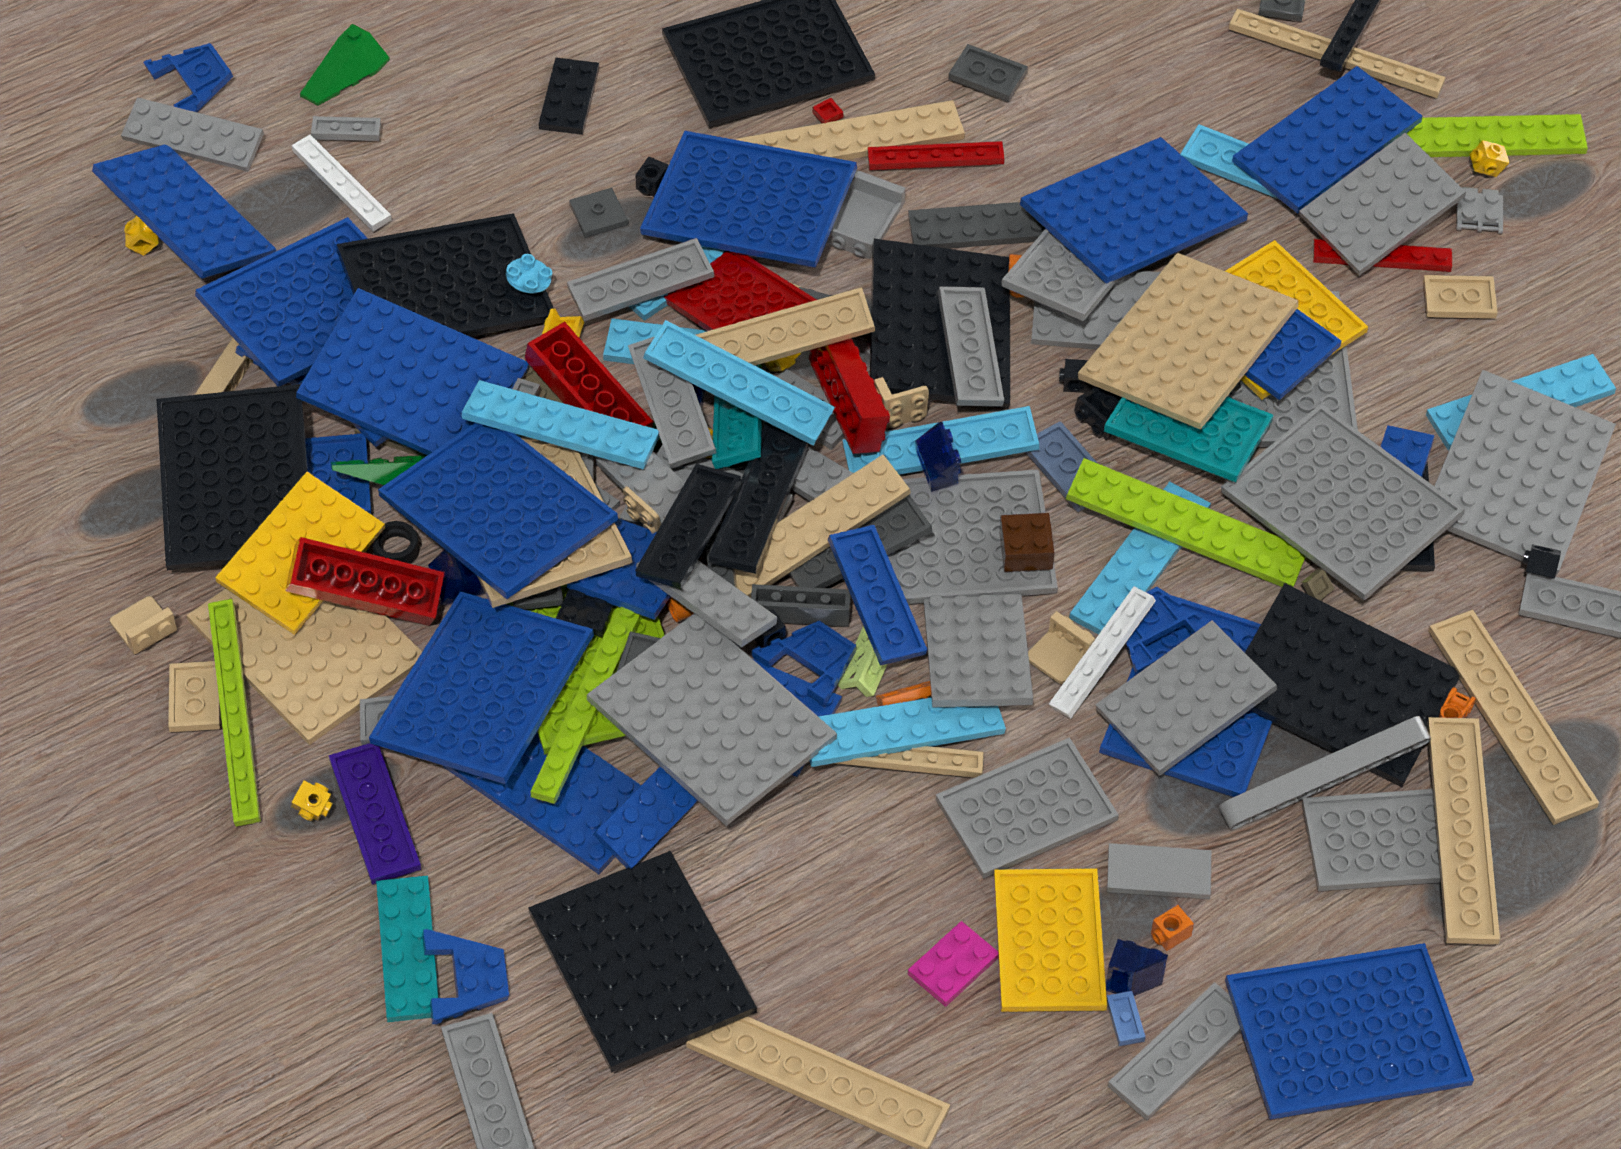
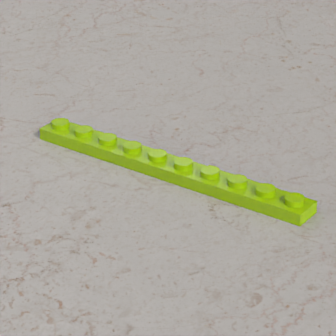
[208,599,261,827]
[530,607,642,804]

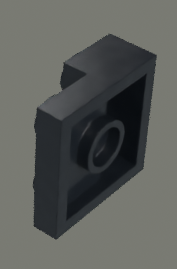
[1074,387,1122,440]

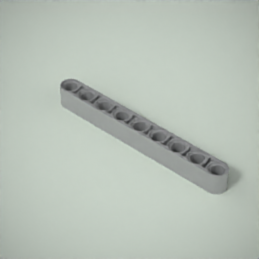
[1219,716,1432,830]

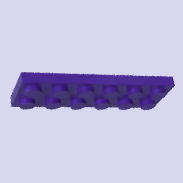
[328,743,421,885]

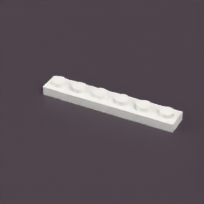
[292,135,392,232]
[1049,586,1156,719]

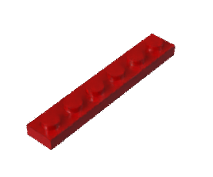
[867,141,1005,170]
[1313,239,1452,272]

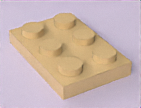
[1423,275,1498,319]
[169,661,220,732]

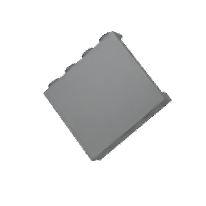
[826,170,905,259]

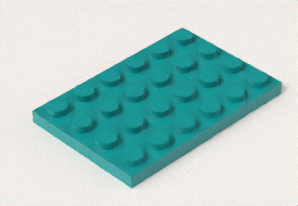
[1104,397,1274,482]

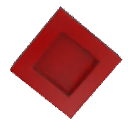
[812,98,843,124]

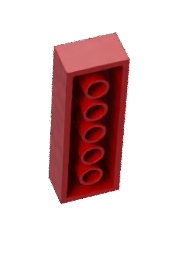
[524,321,653,428]
[808,338,890,454]
[285,537,444,626]

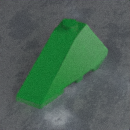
[300,24,390,106]
[331,455,426,485]

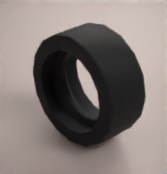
[372,521,419,564]

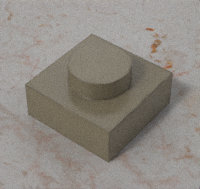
[1302,568,1334,601]

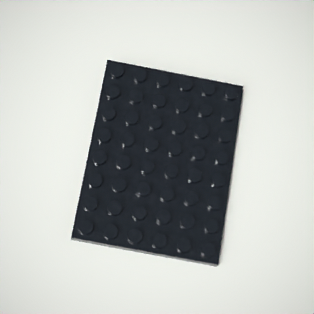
[662,0,875,128]
[336,213,554,336]
[870,238,1010,409]
[156,384,308,571]
[1245,583,1460,787]
[528,851,757,1073]

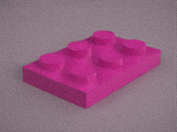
[908,921,999,1007]

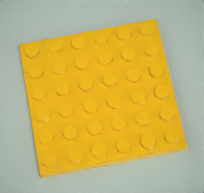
[1225,240,1368,400]

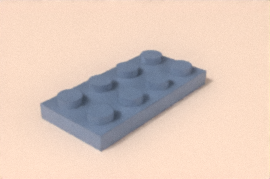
[1025,421,1097,512]

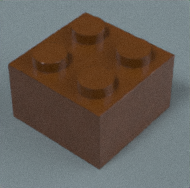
[999,513,1055,572]

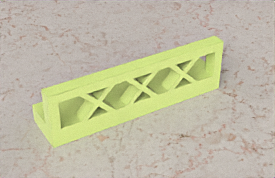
[837,626,887,697]

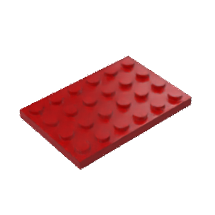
[664,251,817,331]

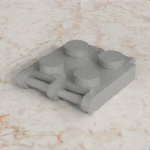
[1456,187,1503,234]

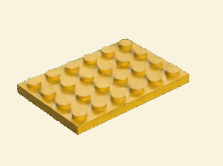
[215,472,385,635]
[994,869,1107,1012]

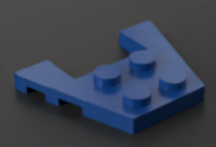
[143,43,233,112]
[1116,587,1208,675]
[752,621,856,705]
[422,929,509,1024]

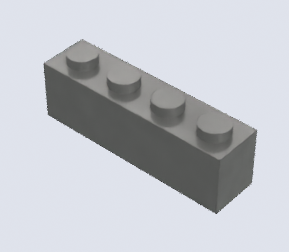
[751,584,851,627]

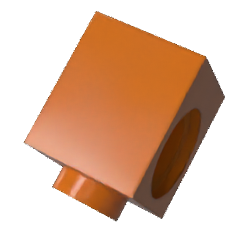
[1151,905,1194,951]

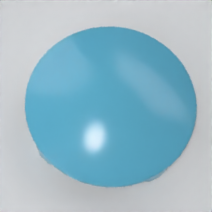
[506,254,552,293]

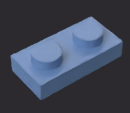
[1107,991,1145,1046]

